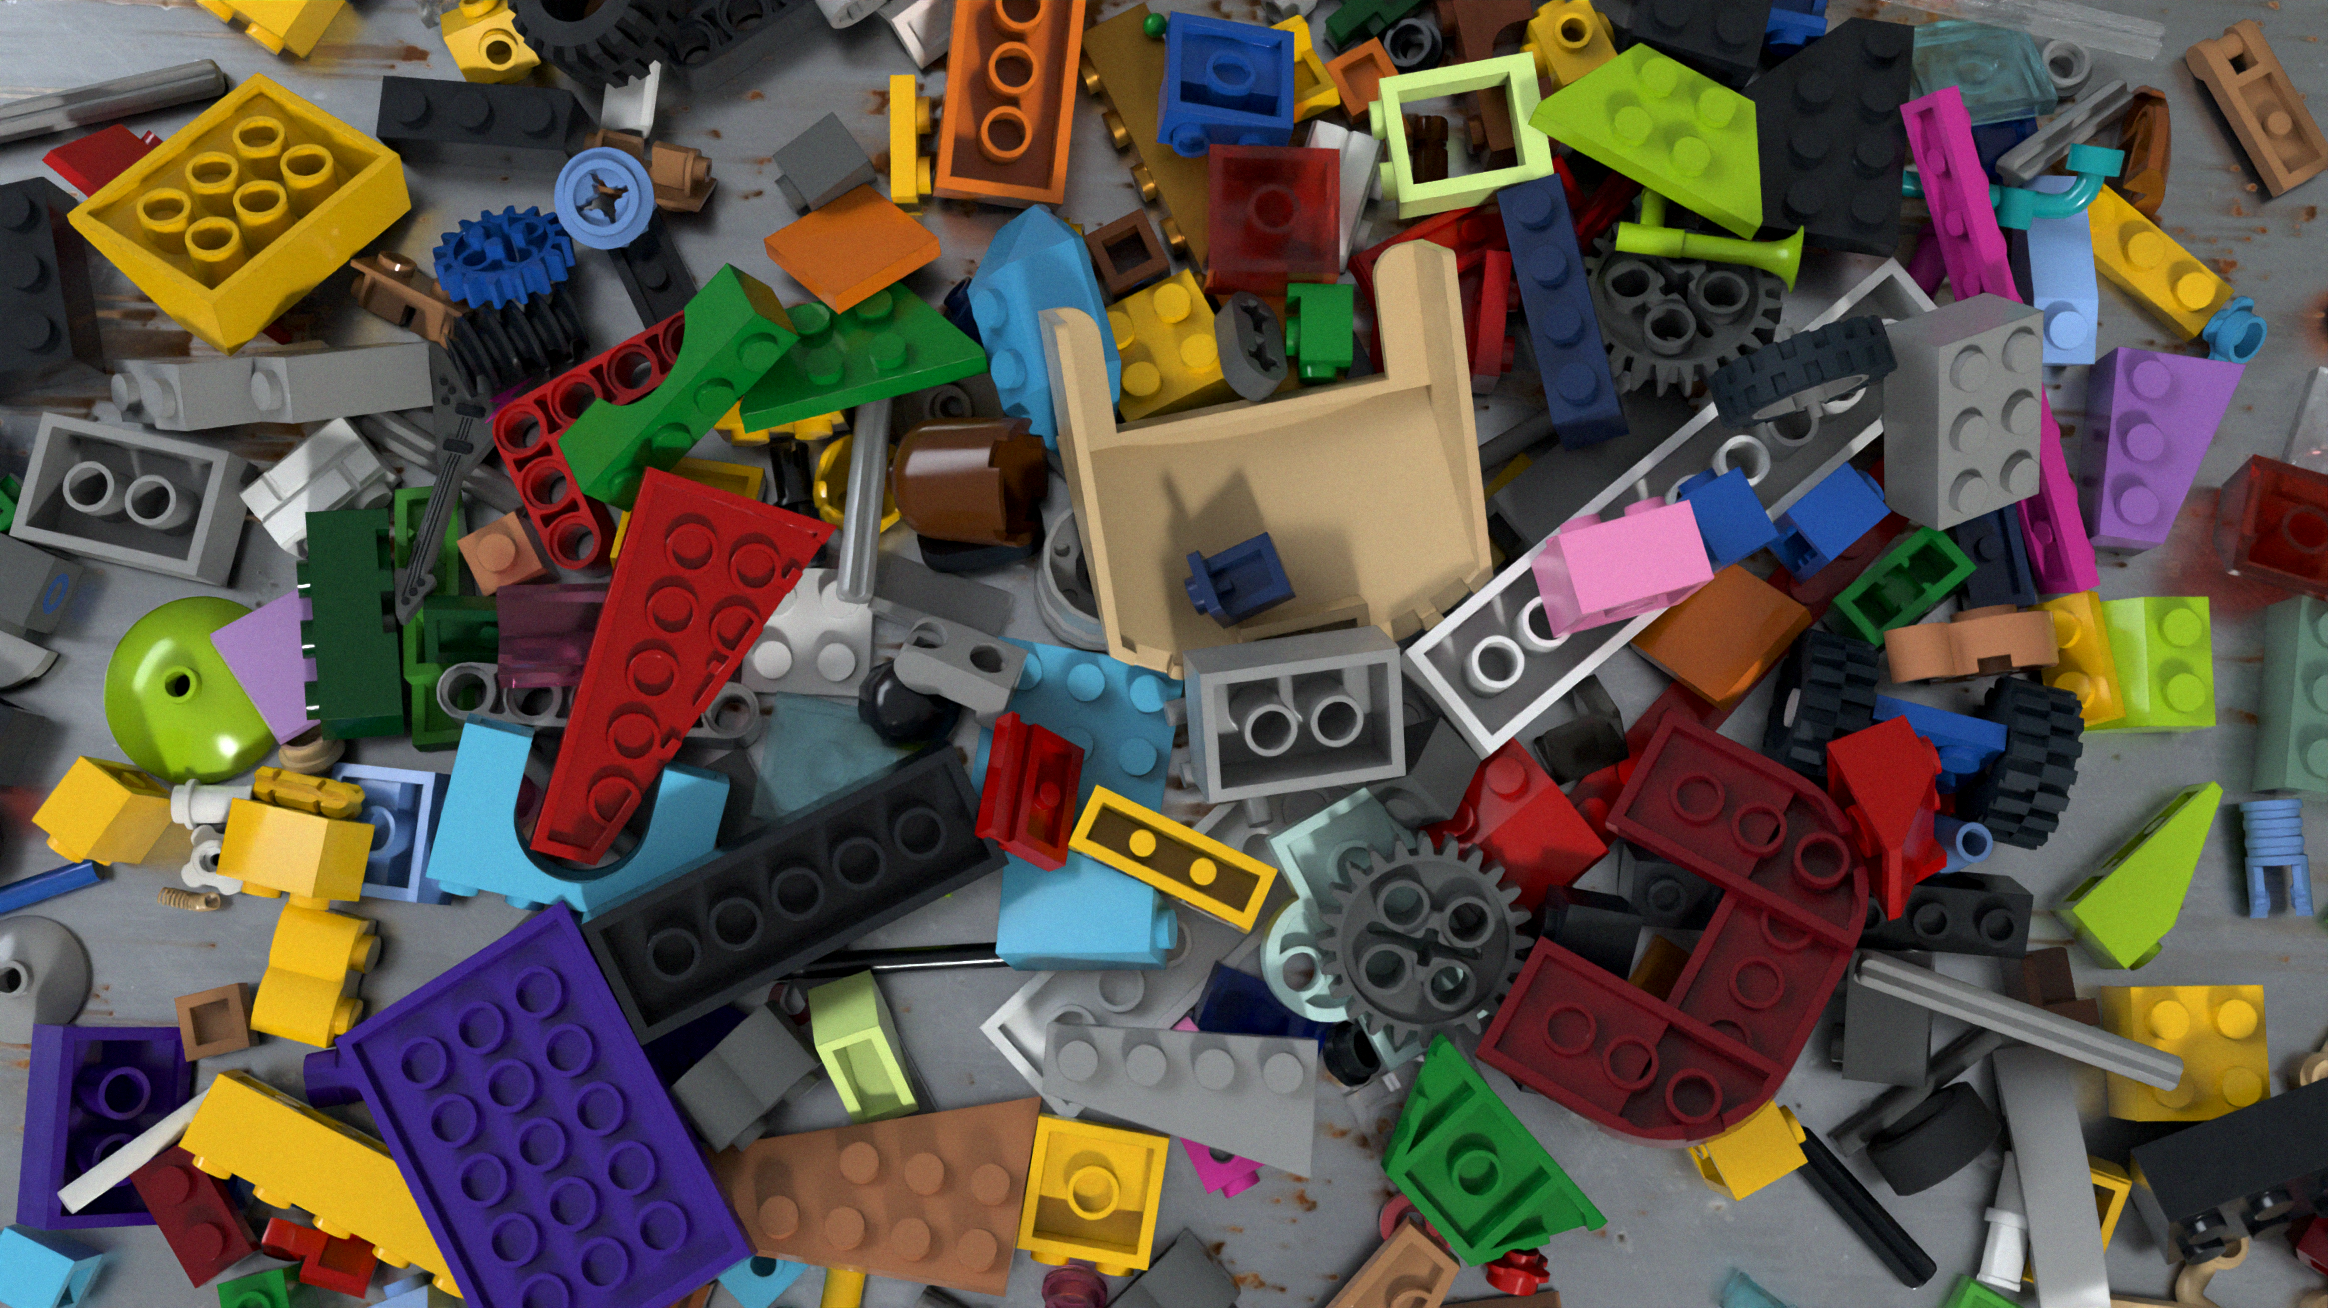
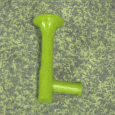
[1615,187,1804,294]

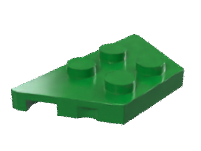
[739,281,988,434]
[1380,1032,1608,1267]

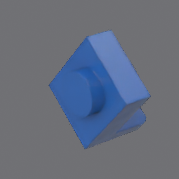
[1762,0,1828,58]

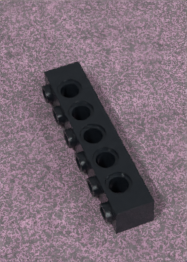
[1618,842,2034,959]

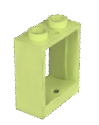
[1368,51,1554,219]

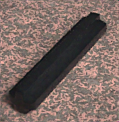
[1797,1126,1937,1290]

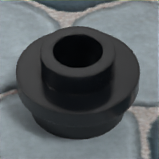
[1383,18,1445,75]
[1323,1021,1381,1087]

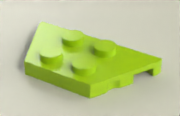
[1528,43,1763,241]

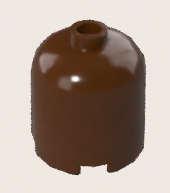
[886,417,1049,547]

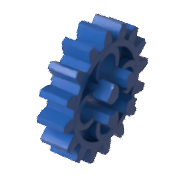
[432,205,576,309]

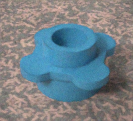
[2203,296,2267,364]

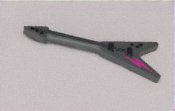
[394,342,550,625]

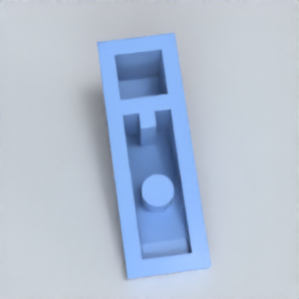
[2011,175,2099,367]

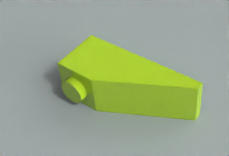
[2049,781,2224,971]

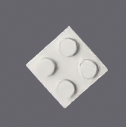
[741,568,878,699]

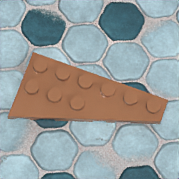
[703,1096,1043,1297]

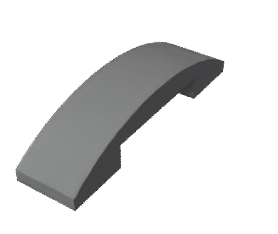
[1991,1045,2111,1308]

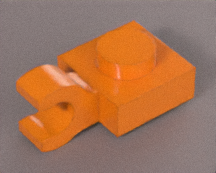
[1323,37,1412,157]

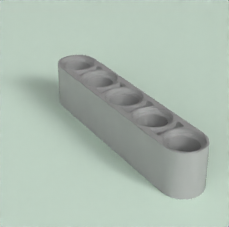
[436,662,763,750]

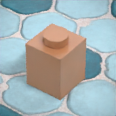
[456,511,562,597]

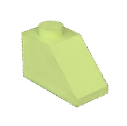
[807,969,919,1125]

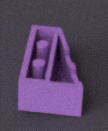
[2077,346,2247,556]

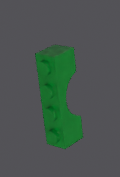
[557,262,800,513]

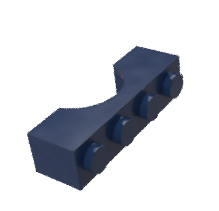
[1496,173,1630,452]

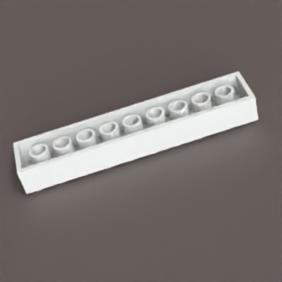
[1400,257,1938,761]

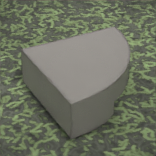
[0,631,58,691]

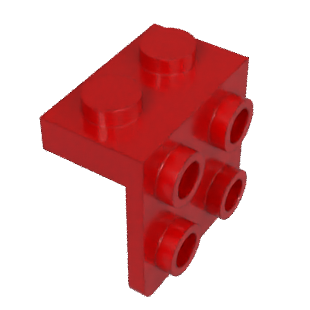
[1369,250,1520,395]

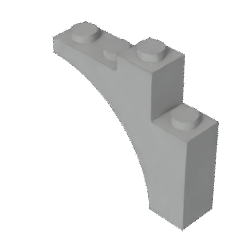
[111,342,434,431]

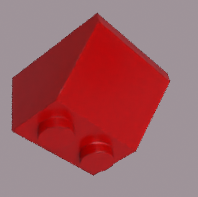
[1827,715,1942,921]
[1418,737,1610,928]

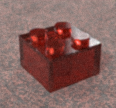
[1202,144,1340,297]

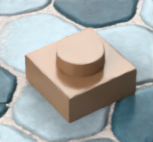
[174,983,260,1062]

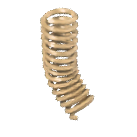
[157,887,221,912]

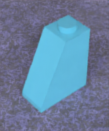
[996,849,1178,971]

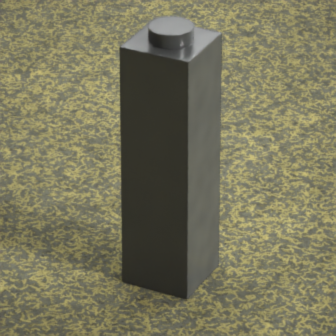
[1485,379,1697,564]

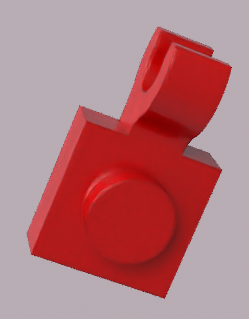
[261,1217,380,1299]

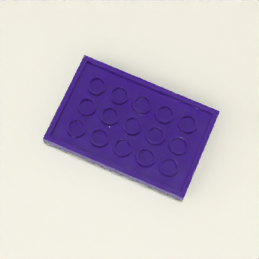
[334,900,758,1308]

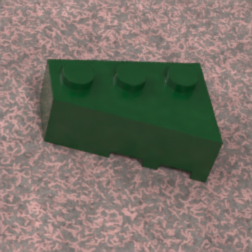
[296,508,404,741]

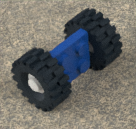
[1763,627,2084,850]

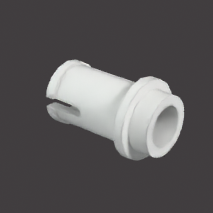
[171,779,261,830]

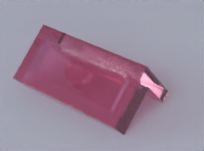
[496,583,609,689]

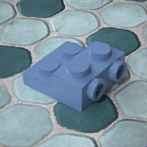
[331,762,452,906]

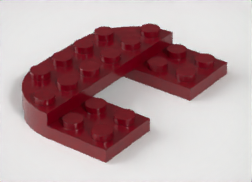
[1475,709,1869,1149]

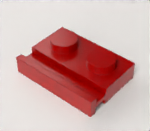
[975,711,1085,872]

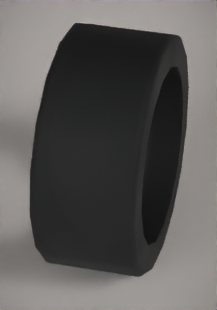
[1866,1081,2002,1196]

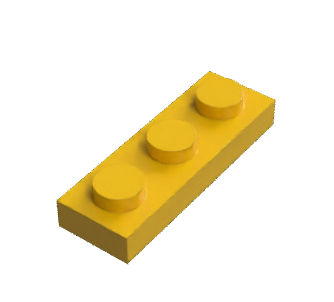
[2087,183,2235,342]

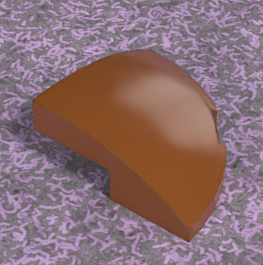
[2115,85,2171,220]

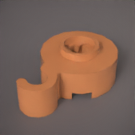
[1883,604,2059,685]

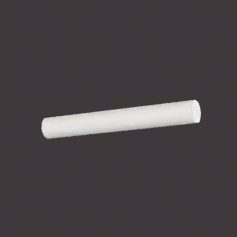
[57,1087,211,1214]

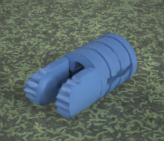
[2239,799,2314,918]

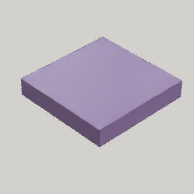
[210,588,321,746]

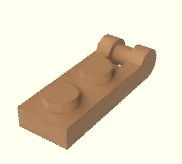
[2186,19,2328,198]

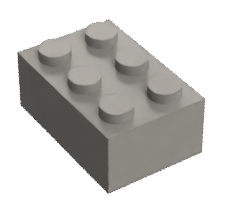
[1884,292,2044,532]
[9,411,258,587]
[1182,625,1406,804]

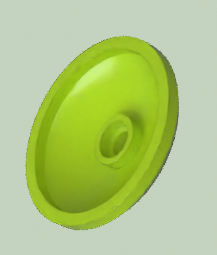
[104,596,279,785]

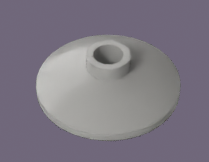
[0,915,90,1044]

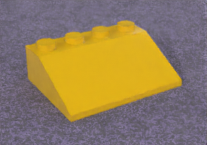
[67,72,412,357]

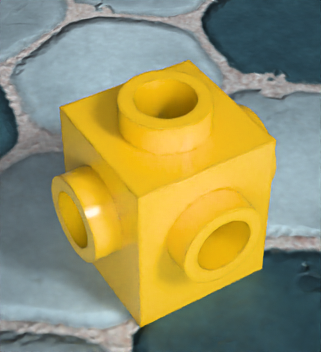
[440,0,541,85]
[1519,0,1618,93]

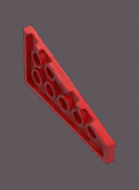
[529,466,837,866]

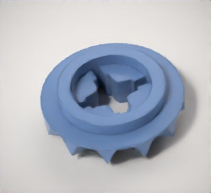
[554,147,657,250]

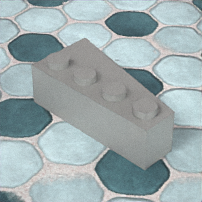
[1042,1022,1318,1179]

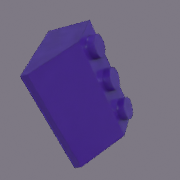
[16,1023,192,1231]

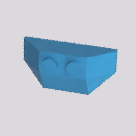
[967,204,1121,459]

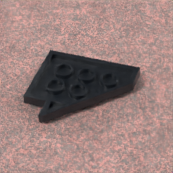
[1698,17,1915,258]

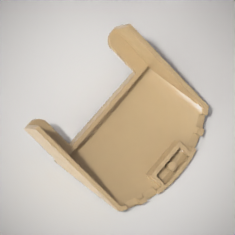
[1038,239,1493,681]

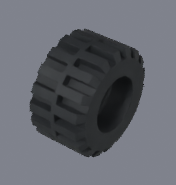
[508,0,687,89]

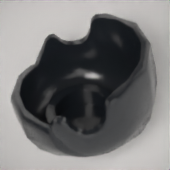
[858,658,962,752]

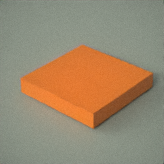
[763,183,941,314]
[1628,563,1813,713]

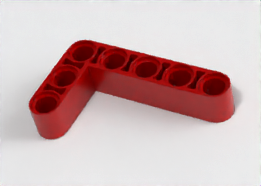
[492,306,783,577]

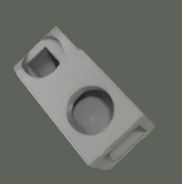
[894,617,1029,731]

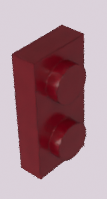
[129,1143,262,1289]

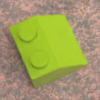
[2081,596,2216,734]

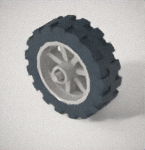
[1707,315,1898,430]

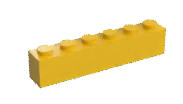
[178,1069,464,1299]

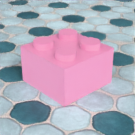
[1531,496,1714,638]

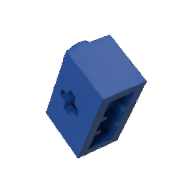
[1766,461,1891,585]

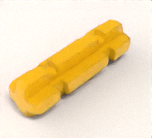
[252,766,365,819]

